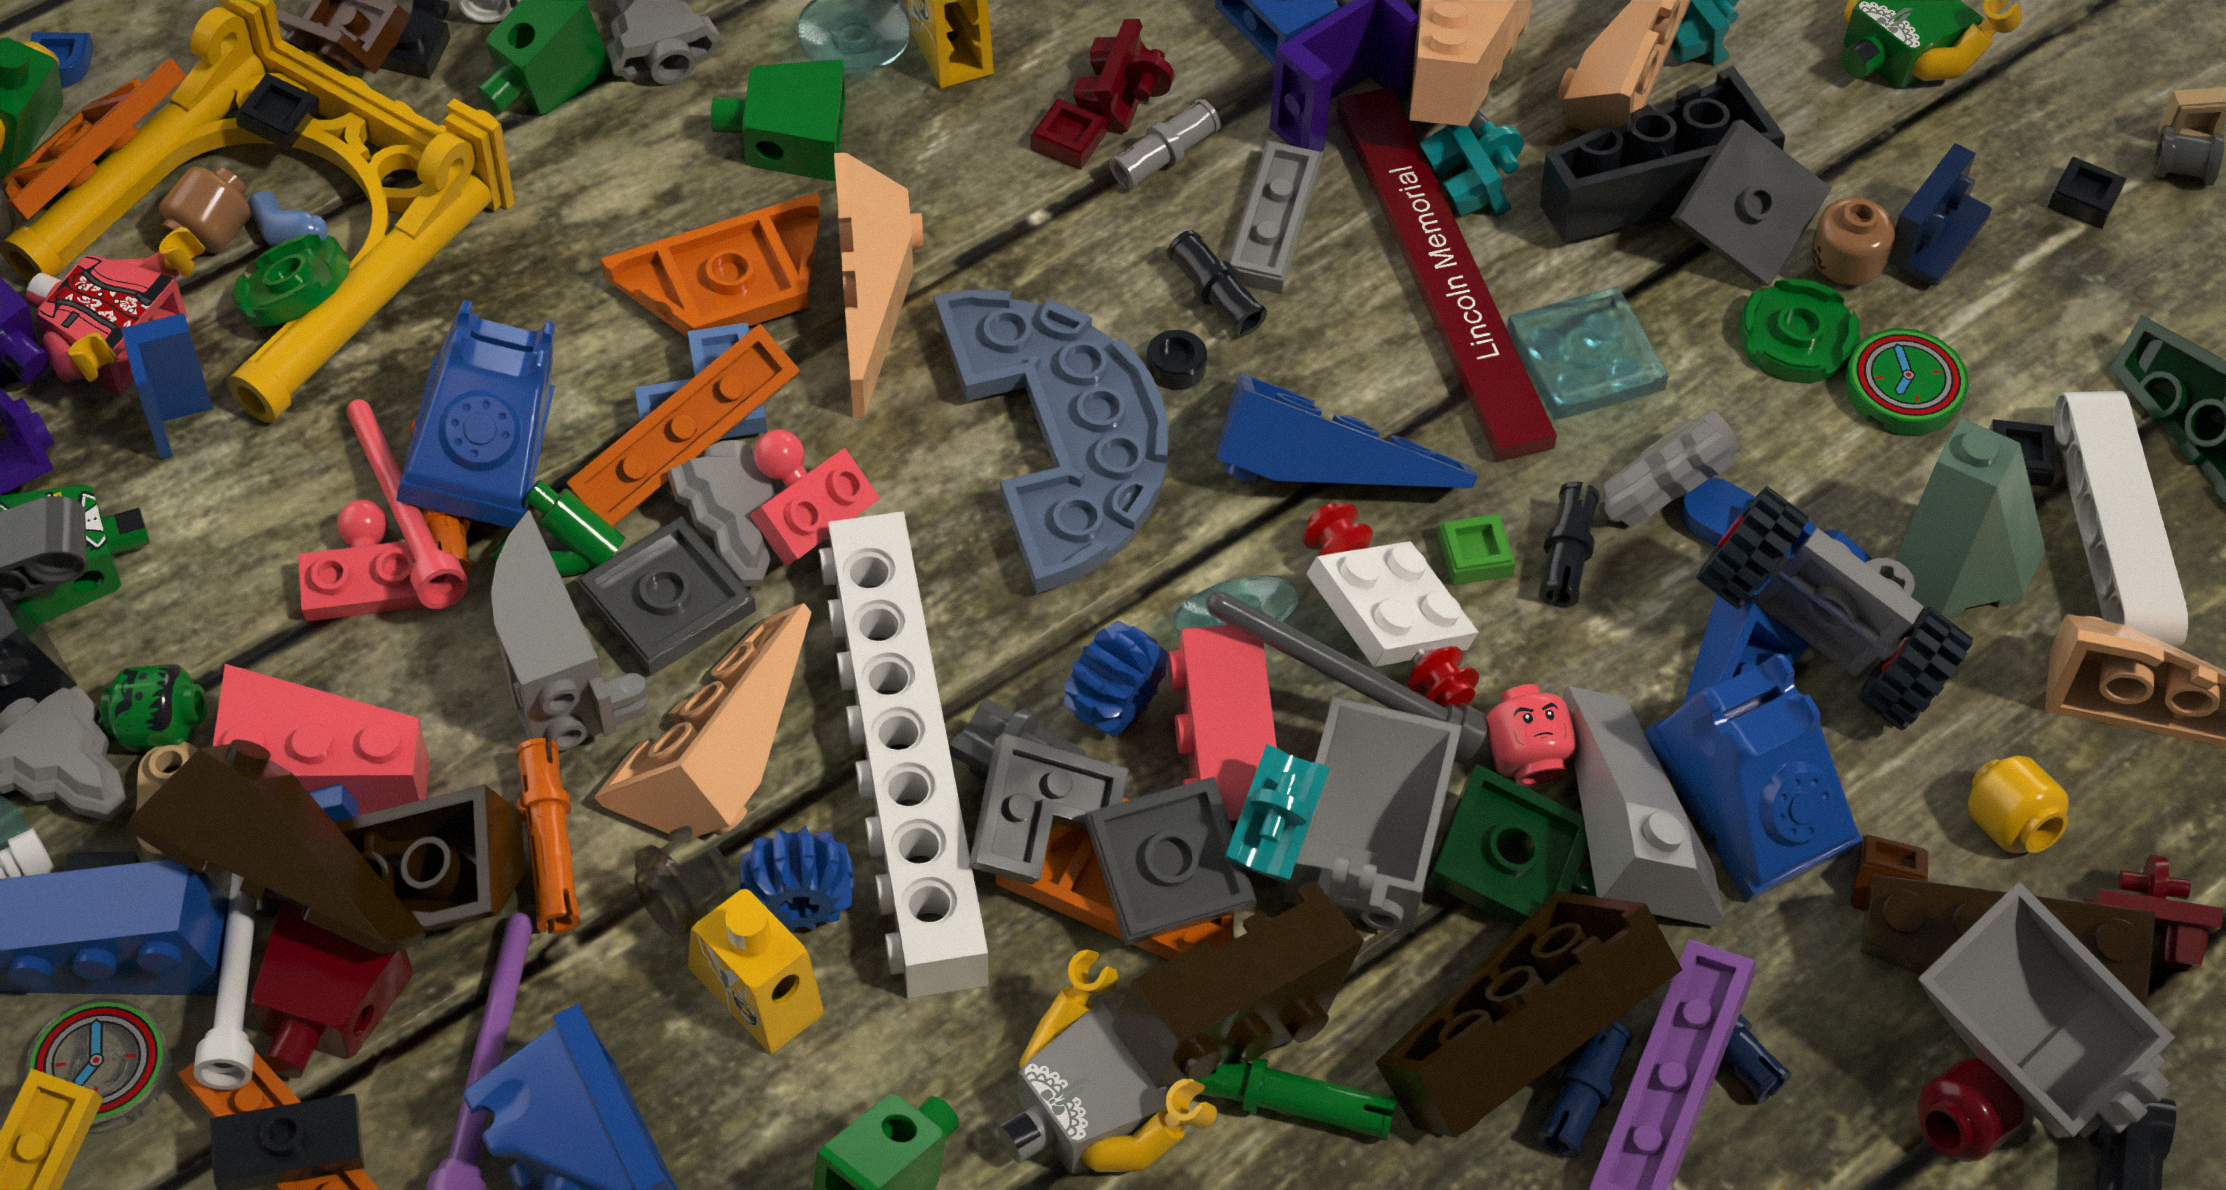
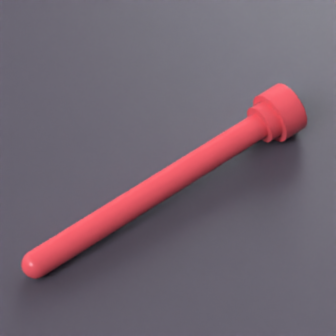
[346,399,468,609]

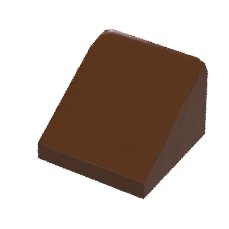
[1851,834,1928,910]

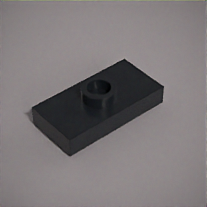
[210,1093,364,1190]

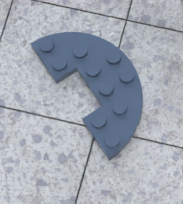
[933,290,1169,594]

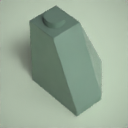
[1895,417,2046,619]

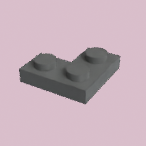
[968,733,1129,884]

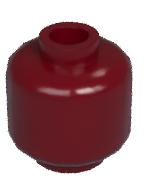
[1917,1058,2025,1162]

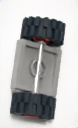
[1696,486,1973,731]

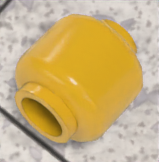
[1968,756,2069,853]

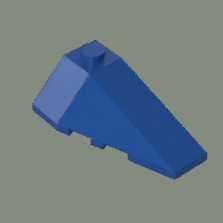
[1215,372,1478,488]

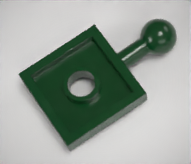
[1426,764,1658,927]

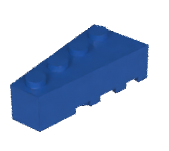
[0,859,229,996]

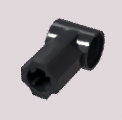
[2089,1098,2176,1190]

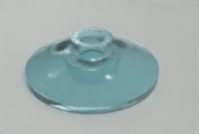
[797,0,911,74]
[1173,575,1299,637]

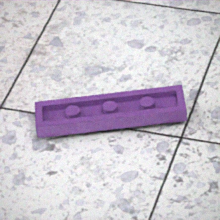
[1589,939,1756,1190]

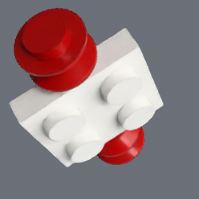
[1303,503,1479,706]

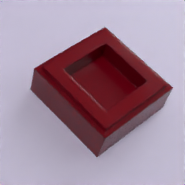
[1030,98,1108,170]

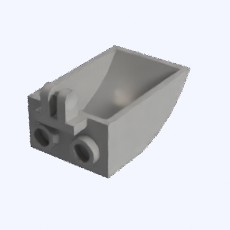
[491,509,649,753]
[1283,696,1462,933]
[1918,881,2175,1138]

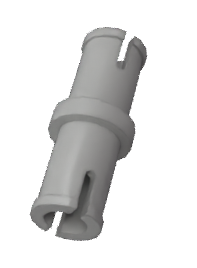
[1109,98,1221,190]

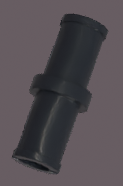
[1167,230,1267,336]
[1538,481,1600,608]

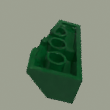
[2110,315,2226,503]

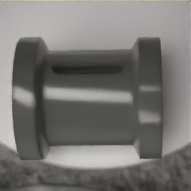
[2153,125,2224,185]

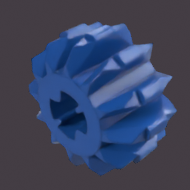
[1064,620,1167,736]
[738,826,854,932]

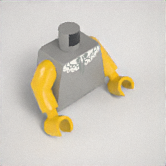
[998,949,1217,1174]

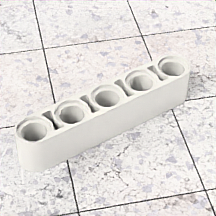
[2053,391,2188,647]

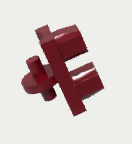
[1073,19,1175,133]
[2083,855,2223,971]

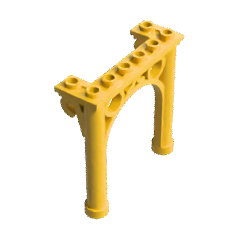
[0,0,515,423]

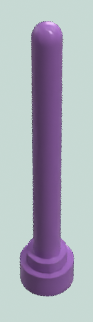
[425,913,533,1190]

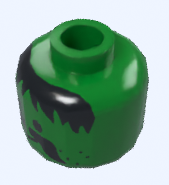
[100,664,207,752]

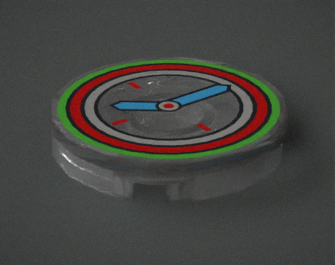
[25,998,173,1134]

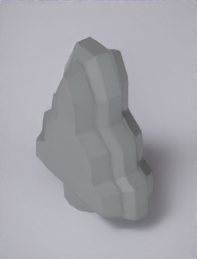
[606,0,721,85]
[1599,409,1740,527]
[668,440,787,586]
[0,687,129,821]

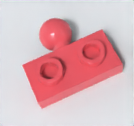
[749,429,880,567]
[298,499,426,622]

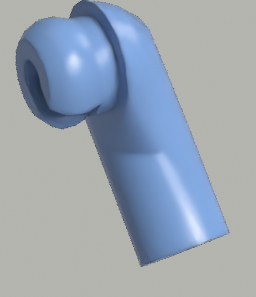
[247,191,328,247]

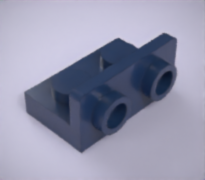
[1887,143,1992,286]

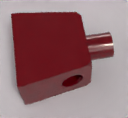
[251,903,413,1079]

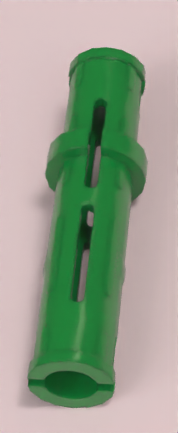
[1196,1058,1397,1141]

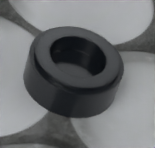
[1146,330,1207,390]

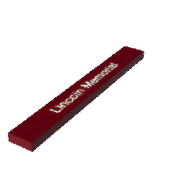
[1337,87,1557,462]

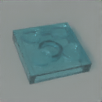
[1507,286,1669,421]

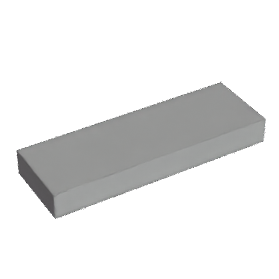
[1228,140,1323,294]

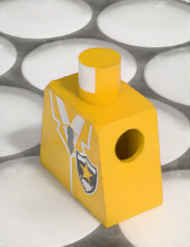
[907,0,994,88]
[688,889,824,1055]

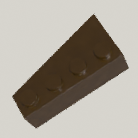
[1375,891,1682,1138]

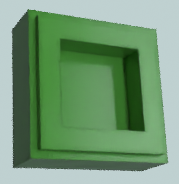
[1437,514,1516,586]

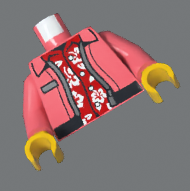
[26,227,206,396]

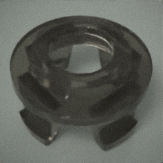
[634,826,735,944]

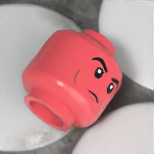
[1486,684,1577,786]

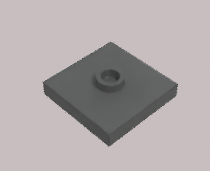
[1671,120,1832,286]
[576,516,756,676]
[1084,777,1257,946]

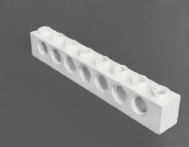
[819,511,989,998]

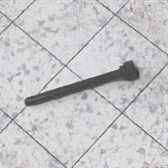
[1206,591,1489,761]

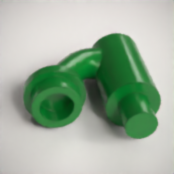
[489,480,625,576]

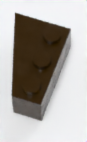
[1111,881,1364,1089]

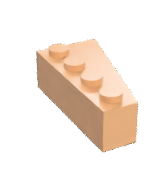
[1409,0,1533,127]

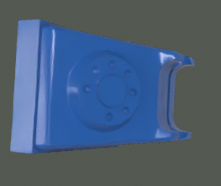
[396,300,555,529]
[1644,653,1863,903]
[463,1003,678,1190]

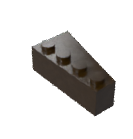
[1860,874,2156,1008]

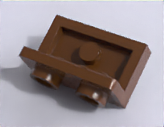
[276,0,412,74]

